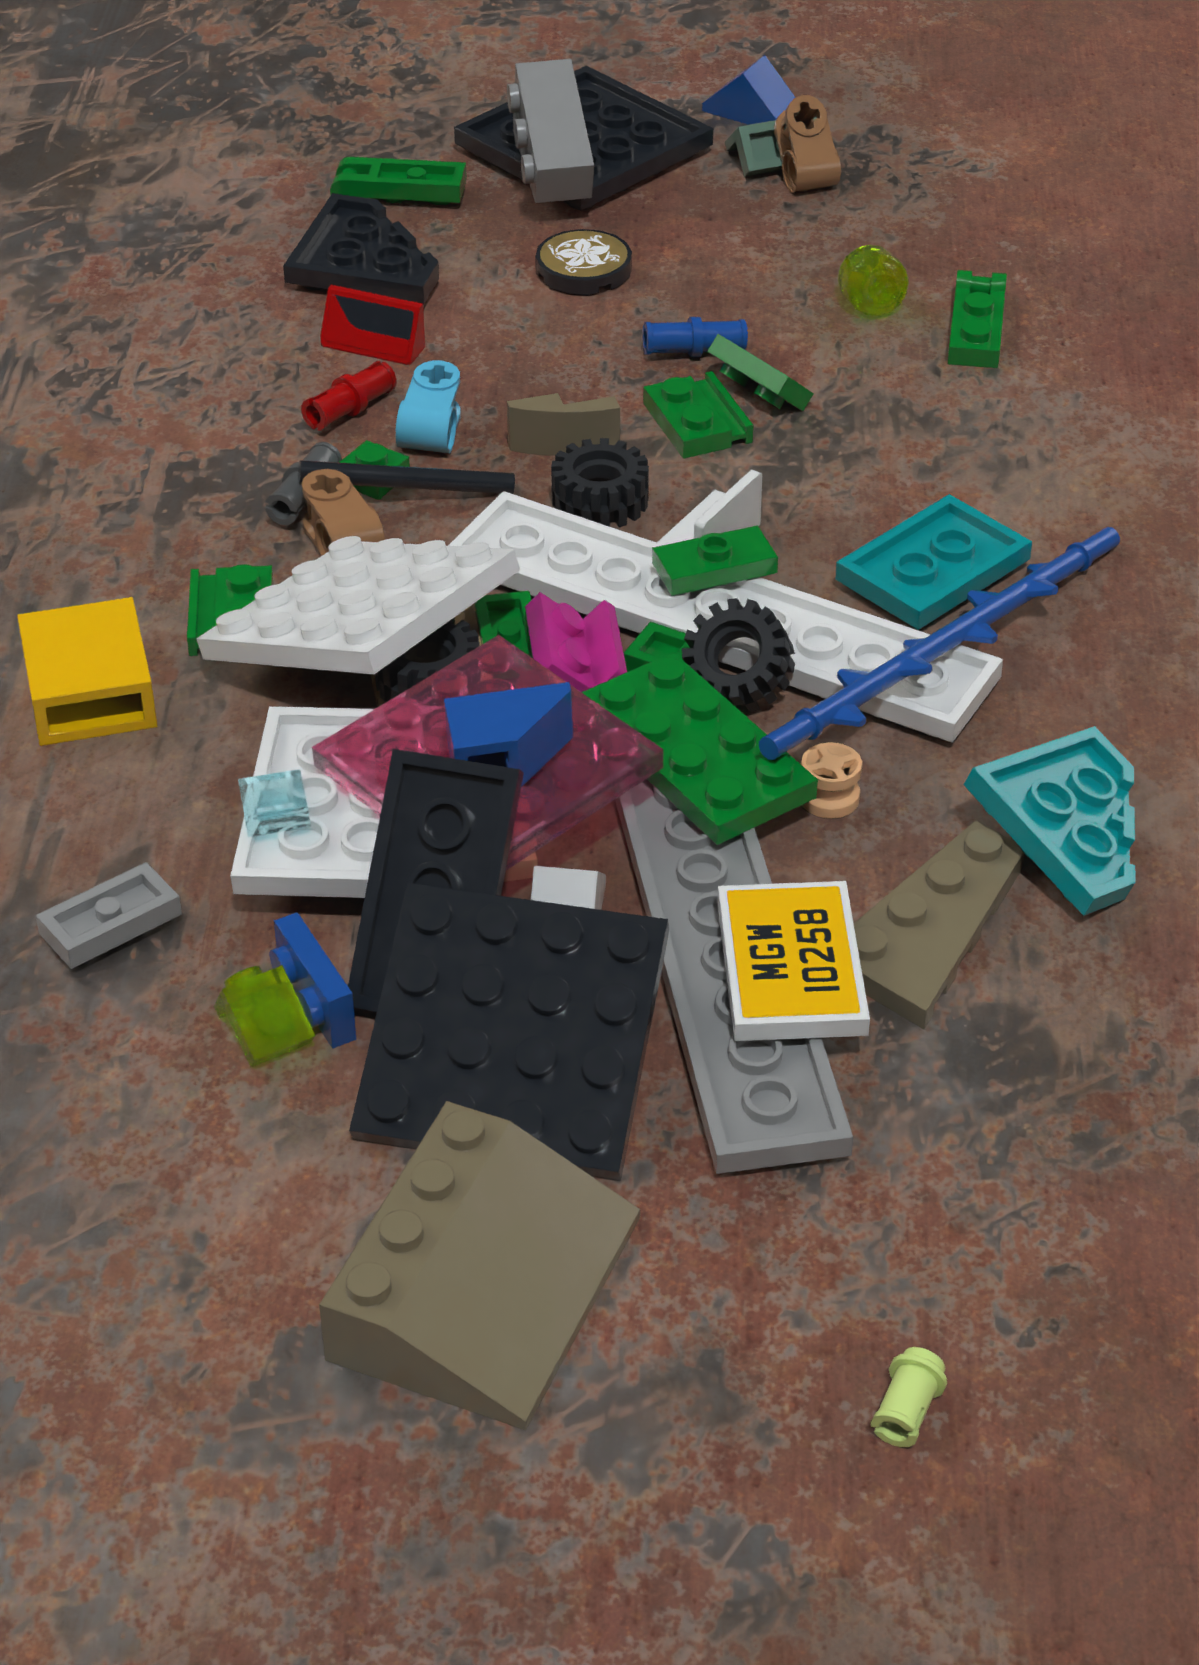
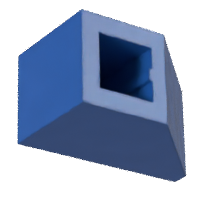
[444,682,573,787]

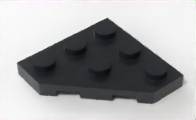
[283,193,439,304]

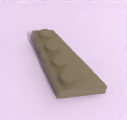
[854,820,1026,1029]

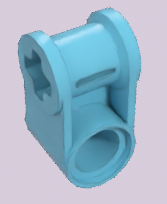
[395,360,461,453]

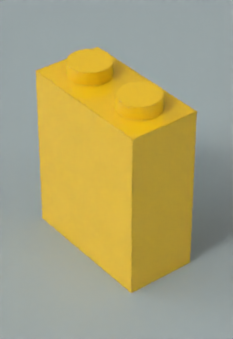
[17,597,158,746]

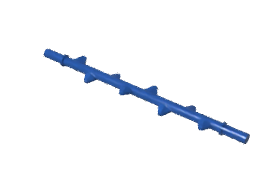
[759,527,1120,760]

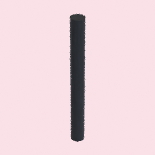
[298,460,515,494]

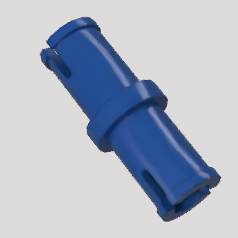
[642,317,748,357]

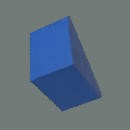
[702,55,796,125]

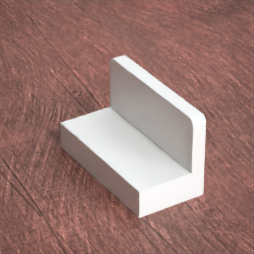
[657,469,762,545]

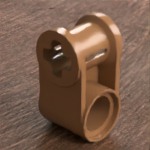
[774,95,841,193]
[302,469,385,556]

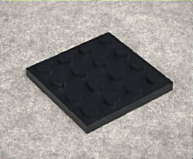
[454,66,714,210]
[349,883,669,1181]

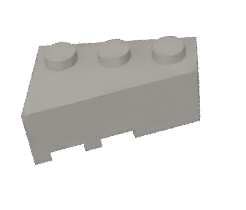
[507,59,594,203]

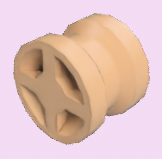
[801,742,862,819]

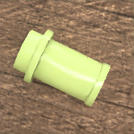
[871,1347,947,1447]

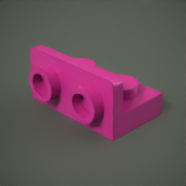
[525,592,627,703]

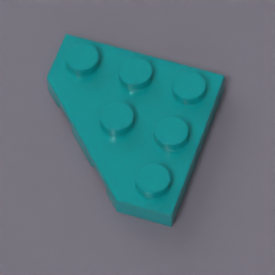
[963,726,1136,916]

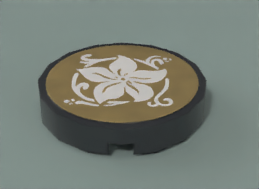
[535,229,632,296]

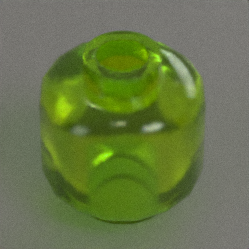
[838,245,909,316]

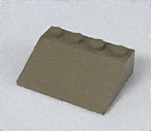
[319,1101,640,1431]

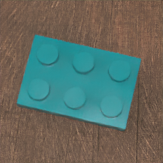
[835,494,1032,630]

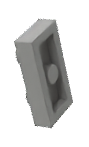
[36,862,182,969]

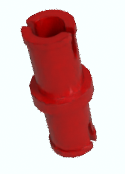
[301,360,397,431]

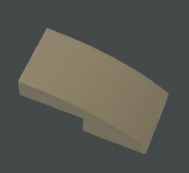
[507,393,620,456]

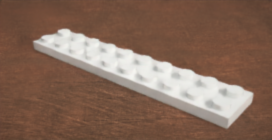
[448,491,1003,743]

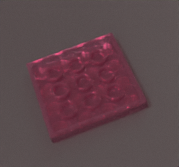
[312,635,664,870]

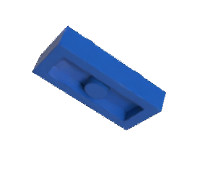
[269,912,357,1049]

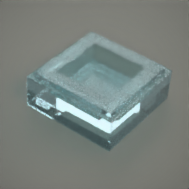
[238,769,311,837]

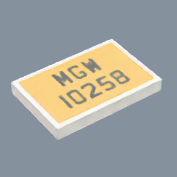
[717,881,870,1041]

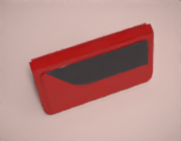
[320,285,425,365]

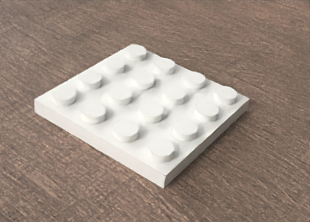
[196,536,520,674]
[230,706,450,898]

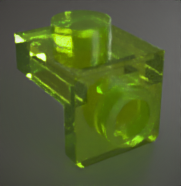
[214,965,315,1067]

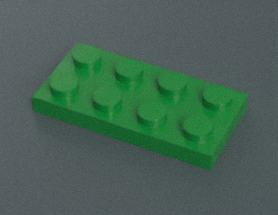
[576,652,818,845]

